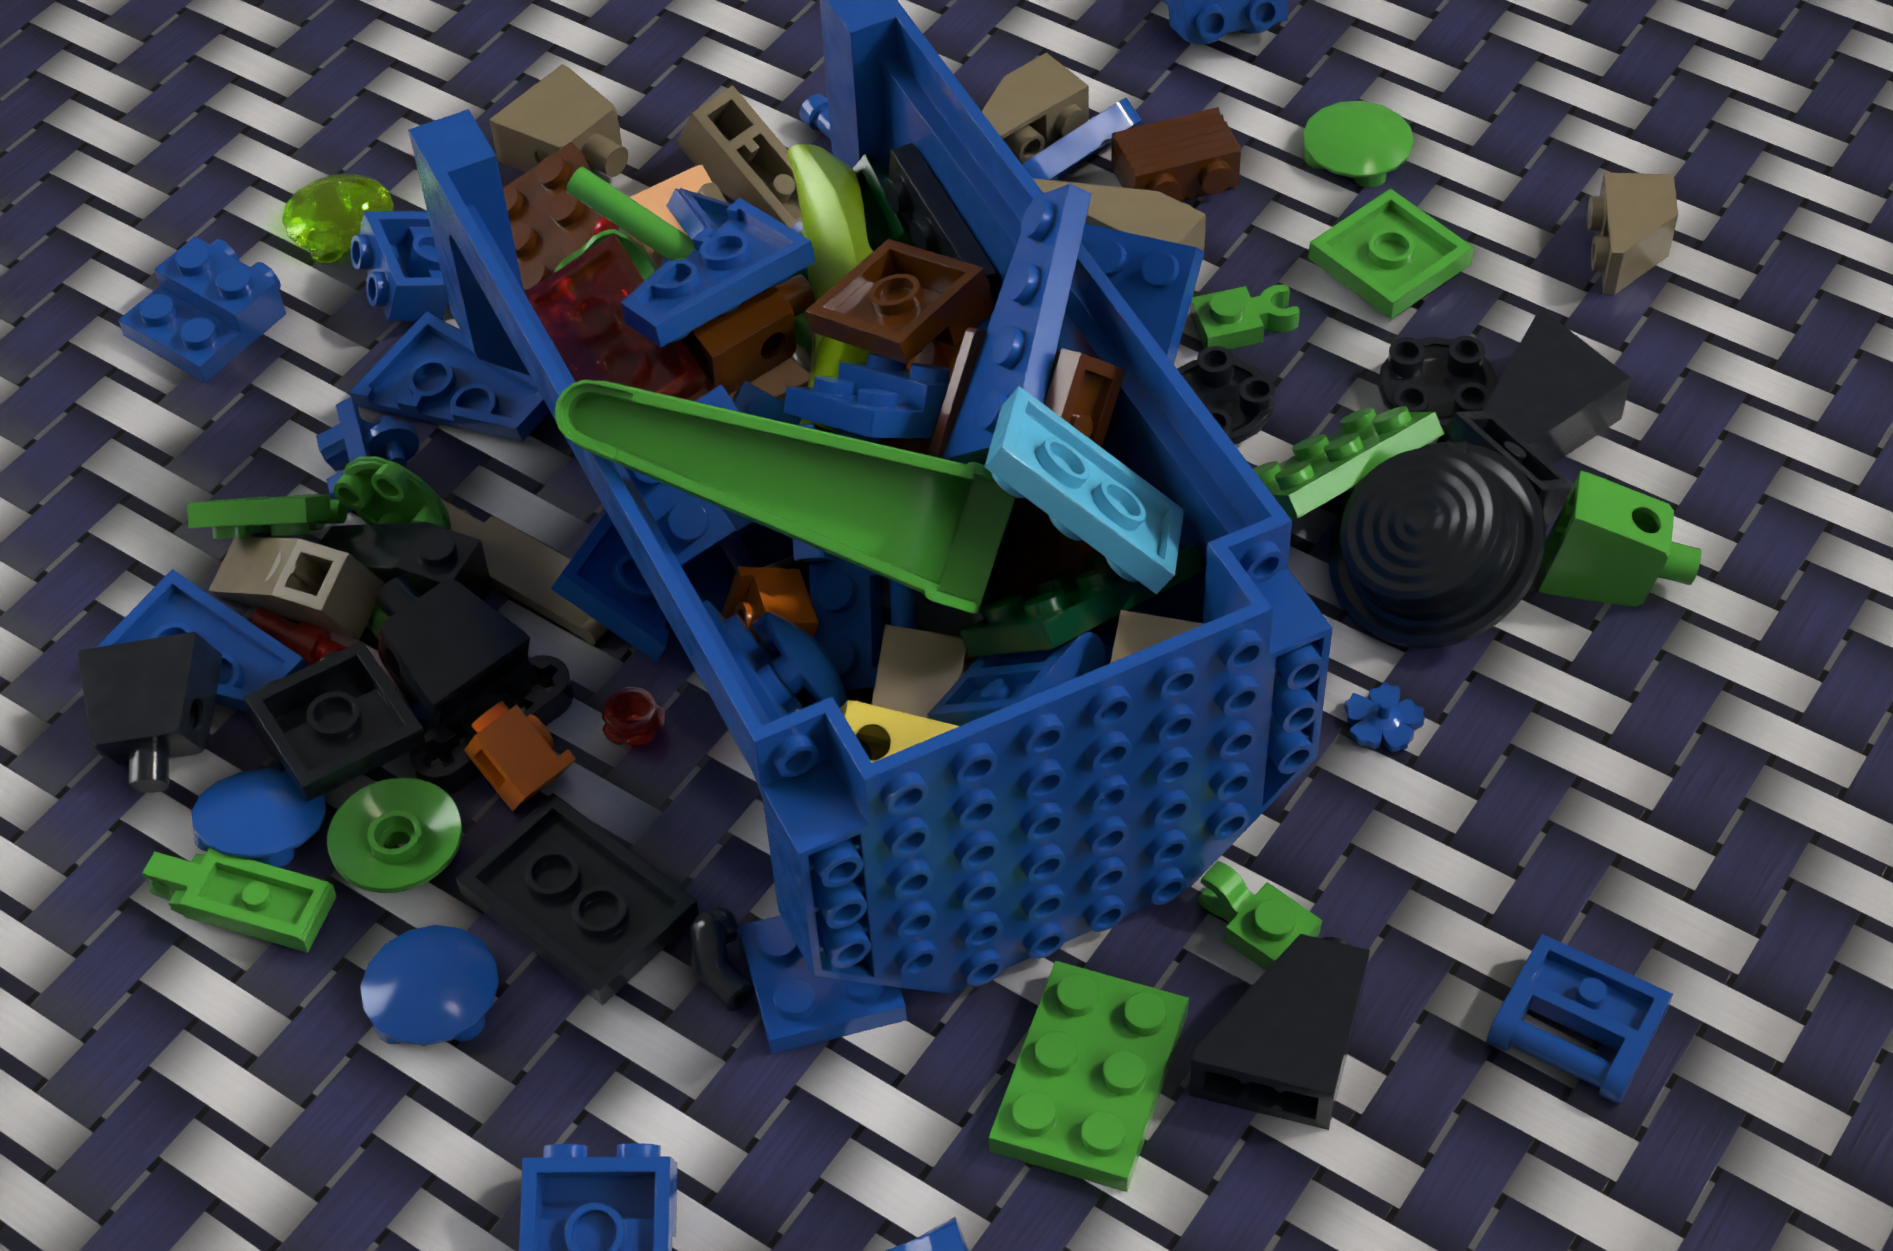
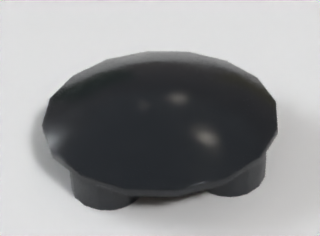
[1378,336,1498,431]
[1177,346,1275,445]

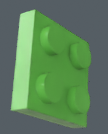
[1308,188,1474,319]

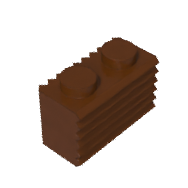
[1111,107,1241,202]

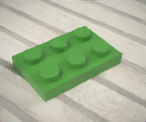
[1253,406,1444,518]
[989,960,1189,1192]

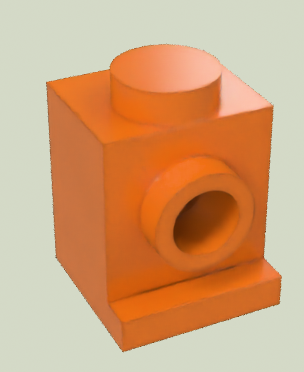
[721,566,819,658]
[464,701,576,812]

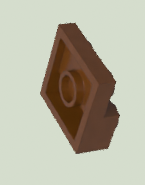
[805,239,995,364]

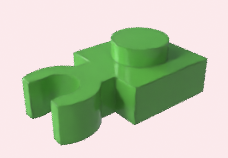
[1190,285,1300,350]

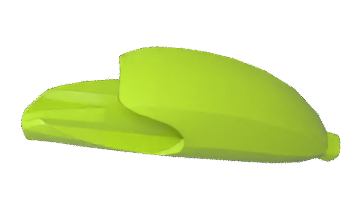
[787,144,908,430]

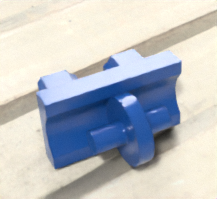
[316,397,419,513]

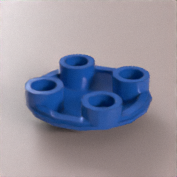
[751,611,848,708]
[191,768,327,868]
[360,925,499,1046]

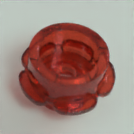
[602,687,666,747]

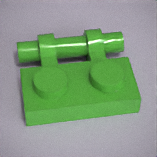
[187,494,347,539]

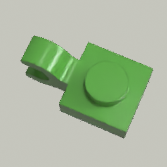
[1198,861,1323,970]

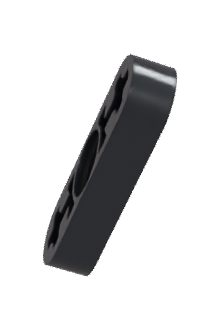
[410,655,574,795]

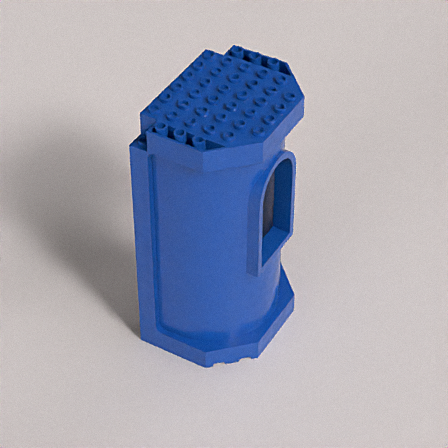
[408,0,1333,994]

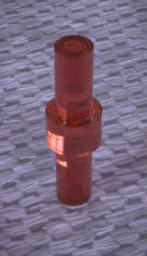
[249,607,348,665]

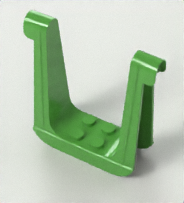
[555,380,1015,614]

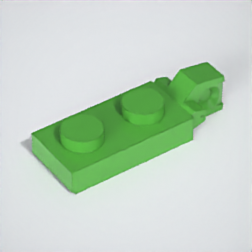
[142,848,337,953]

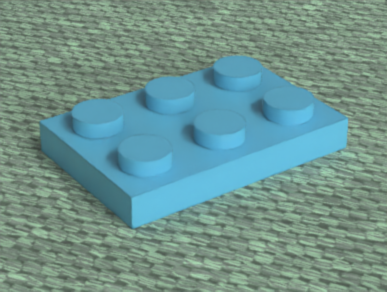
[984,386,1184,595]

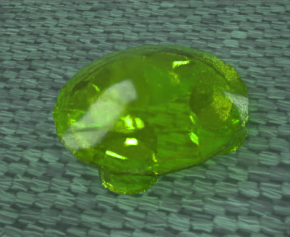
[282,174,394,263]

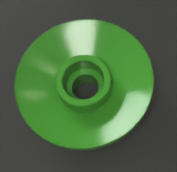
[327,777,463,893]

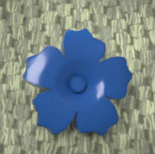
[1344,682,1425,752]

